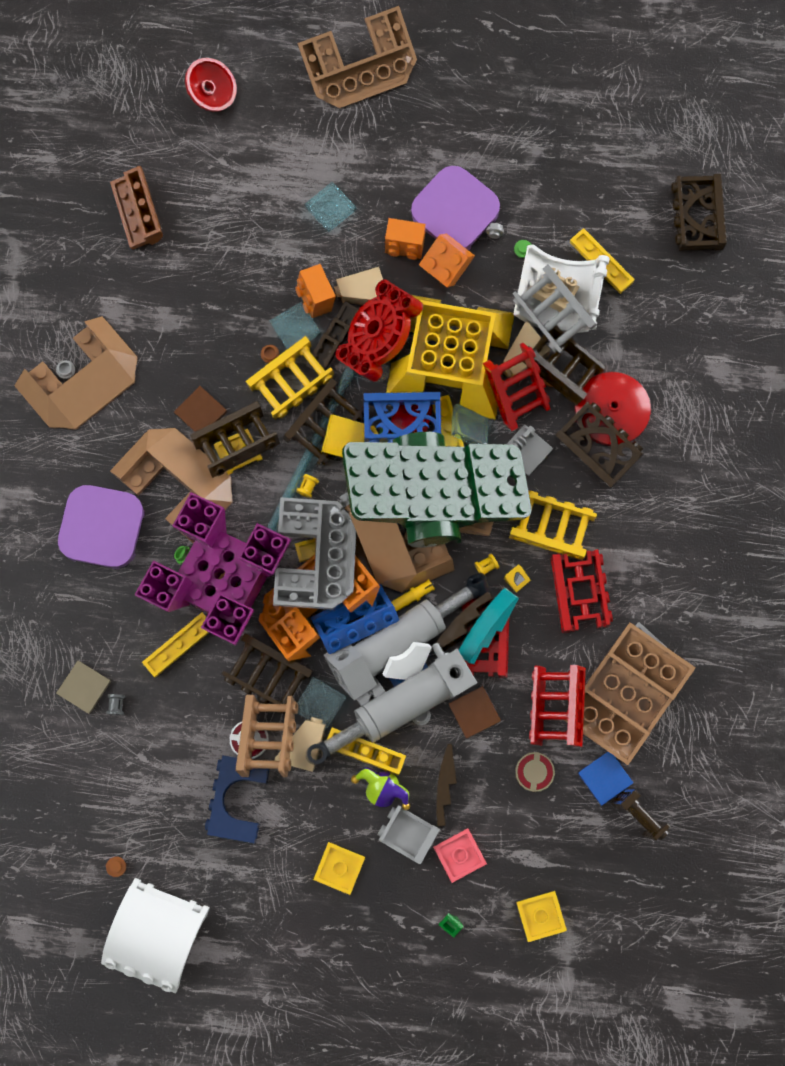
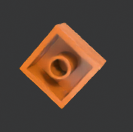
[385,218,426,260]
[419,233,475,287]
[295,264,336,319]

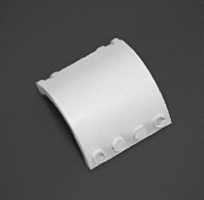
[513,245,610,333]
[101,878,210,993]

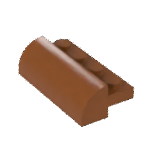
[110,166,163,250]

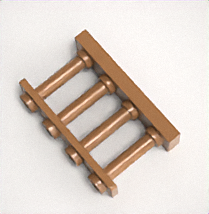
[236,695,298,777]

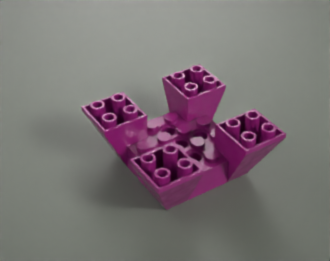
[135,492,292,646]

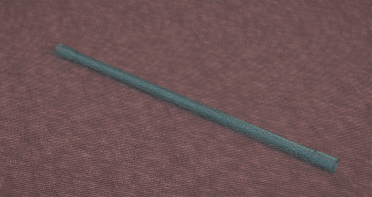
[236,368,356,587]

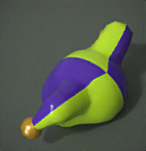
[351,767,410,810]

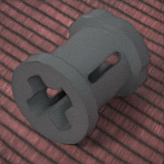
[106,694,125,715]

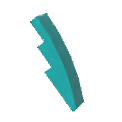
[459,588,519,664]

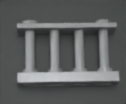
[512,264,597,354]

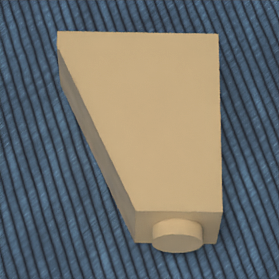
[334,267,383,305]
[503,321,550,378]
[274,717,326,772]

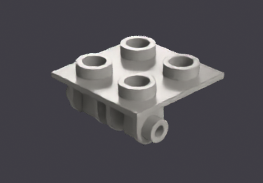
[507,424,553,476]

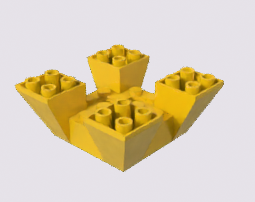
[386,295,514,420]

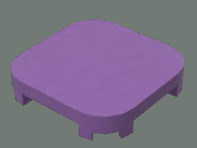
[411,166,500,250]
[58,485,145,569]

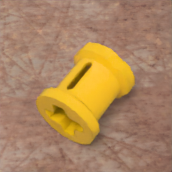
[296,474,319,499]
[474,553,500,575]

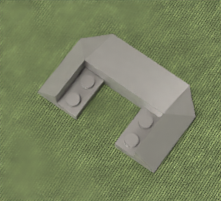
[273,497,356,610]

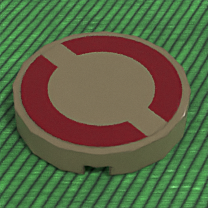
[515,752,555,792]

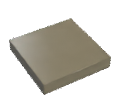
[56,661,111,714]

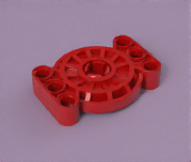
[336,279,423,382]

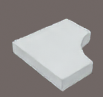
[382,642,432,680]

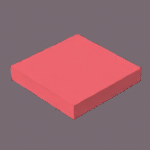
[433,828,487,883]

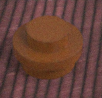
[261,345,279,363]
[106,857,126,877]

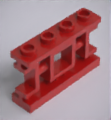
[551,549,613,633]

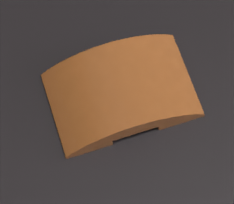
[564,622,695,765]

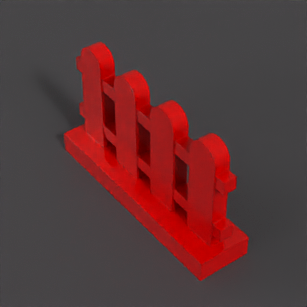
[461,599,509,678]

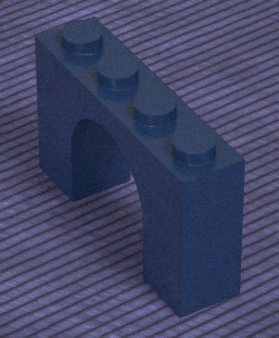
[205,755,270,844]

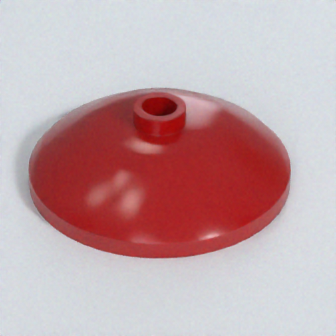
[185,58,237,112]

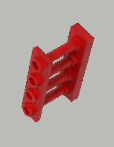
[483,343,551,431]
[529,665,586,747]

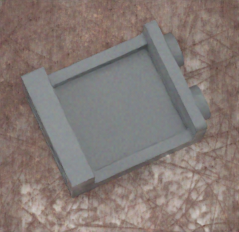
[377,805,440,864]

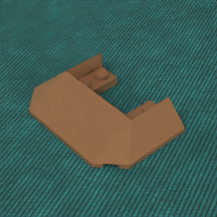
[297,6,417,108]
[14,316,138,430]
[110,428,233,544]
[349,511,454,593]

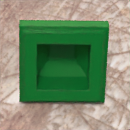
[438,913,464,938]

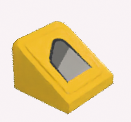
[504,564,531,593]

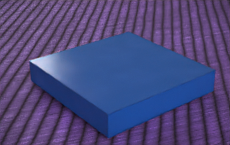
[578,752,633,806]

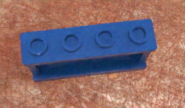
[364,392,441,443]
[311,584,400,654]

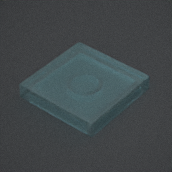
[305,182,356,232]
[269,302,321,349]
[451,404,489,444]
[297,677,347,731]

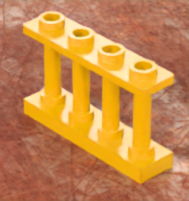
[246,336,334,420]
[509,490,597,560]

